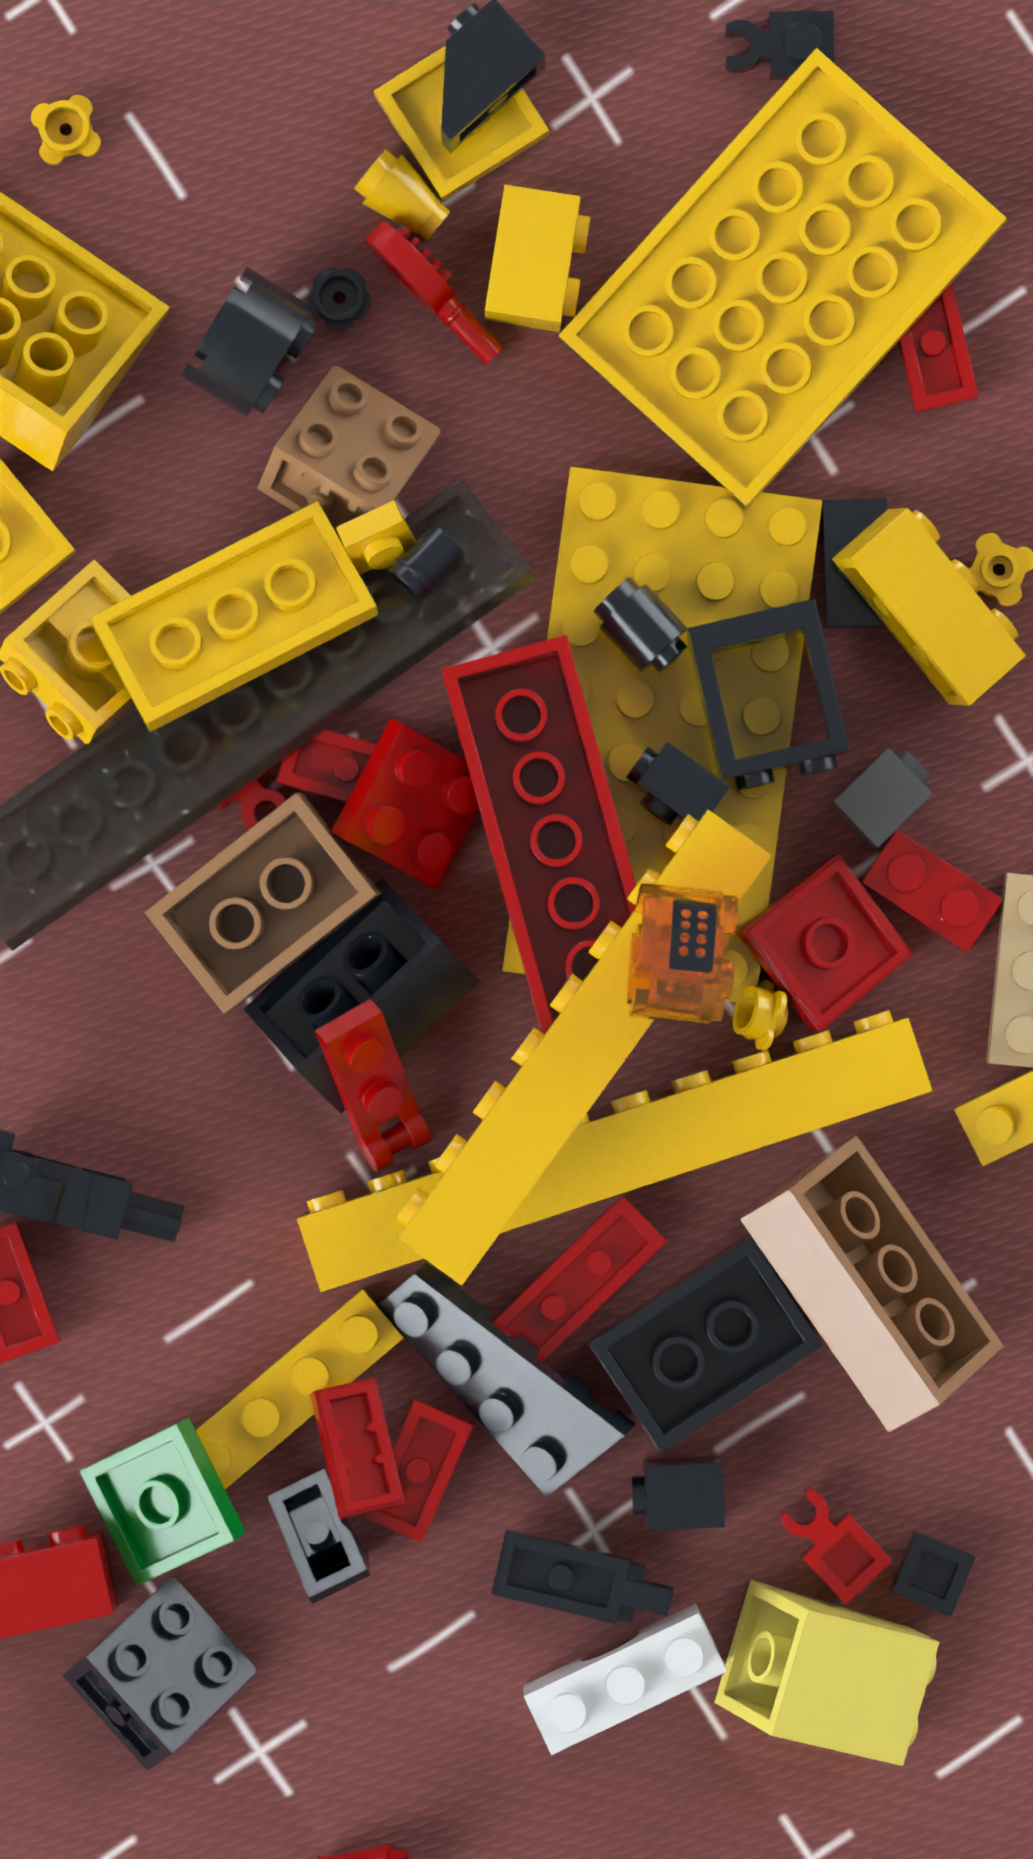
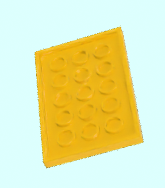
[558,48,1007,508]

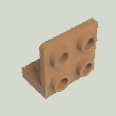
[257,366,441,540]

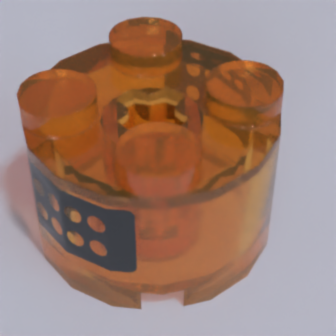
[627,883,738,1024]

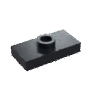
[822,498,887,629]

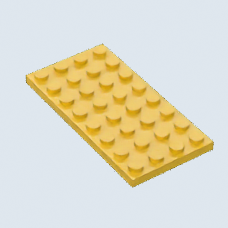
[502,467,822,1005]

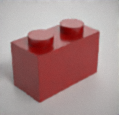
[0,1524,119,1639]

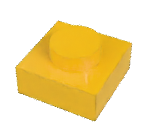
[336,500,416,575]

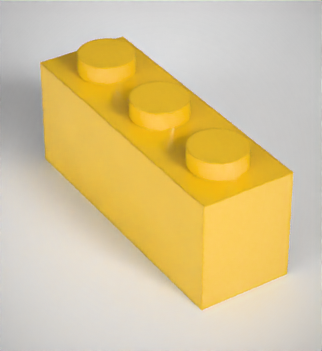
[832,507,1026,706]

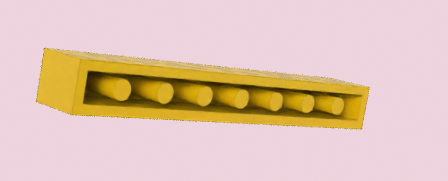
[395,810,772,1286]

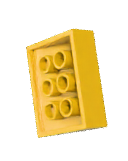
[0,192,170,472]

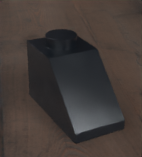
[441,0,546,154]

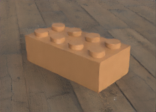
[740,1135,1004,1432]

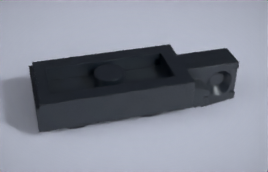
[491,1529,674,1624]

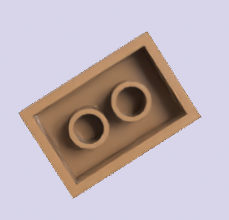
[144,793,382,1014]

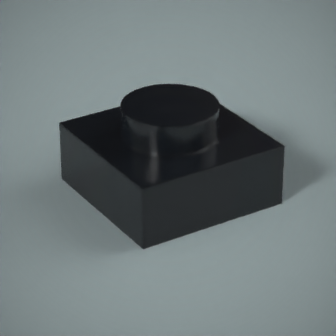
[890,1530,975,1616]

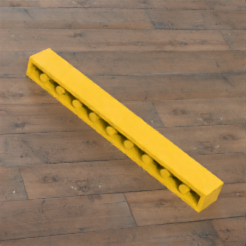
[297,1010,933,1292]

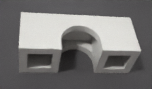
[523,1603,727,1755]

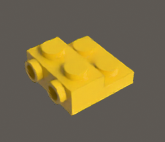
[0,560,133,746]

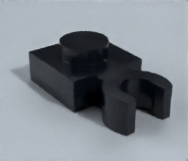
[725,11,835,80]

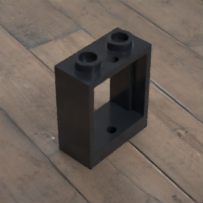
[686,599,850,791]

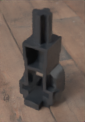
[0,1128,184,1243]

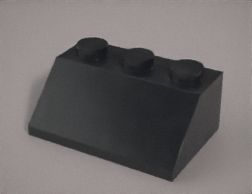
[244,878,480,1114]

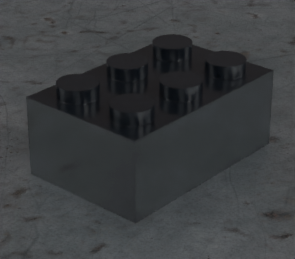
[588,1234,823,1453]

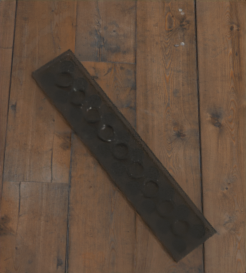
[0,478,536,951]

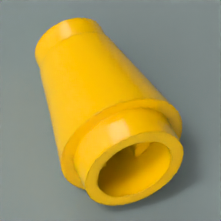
[354,149,450,241]

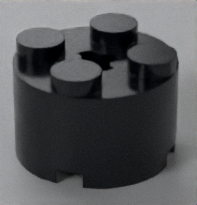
[181,266,319,417]

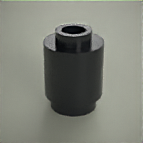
[593,577,688,673]

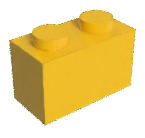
[485,185,591,333]

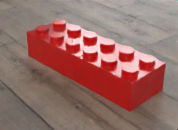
[441,635,672,1034]

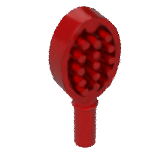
[364,220,504,365]

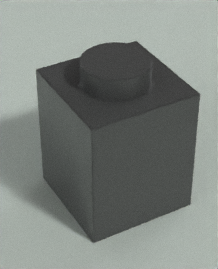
[829,748,933,850]

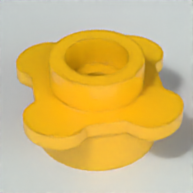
[31,95,101,165]
[968,533,1033,607]
[732,980,788,1051]

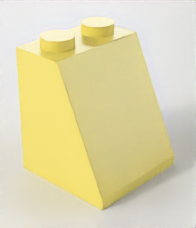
[714,1580,940,1766]

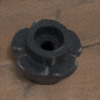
[308,268,371,330]

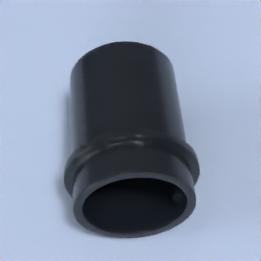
[388,525,465,602]

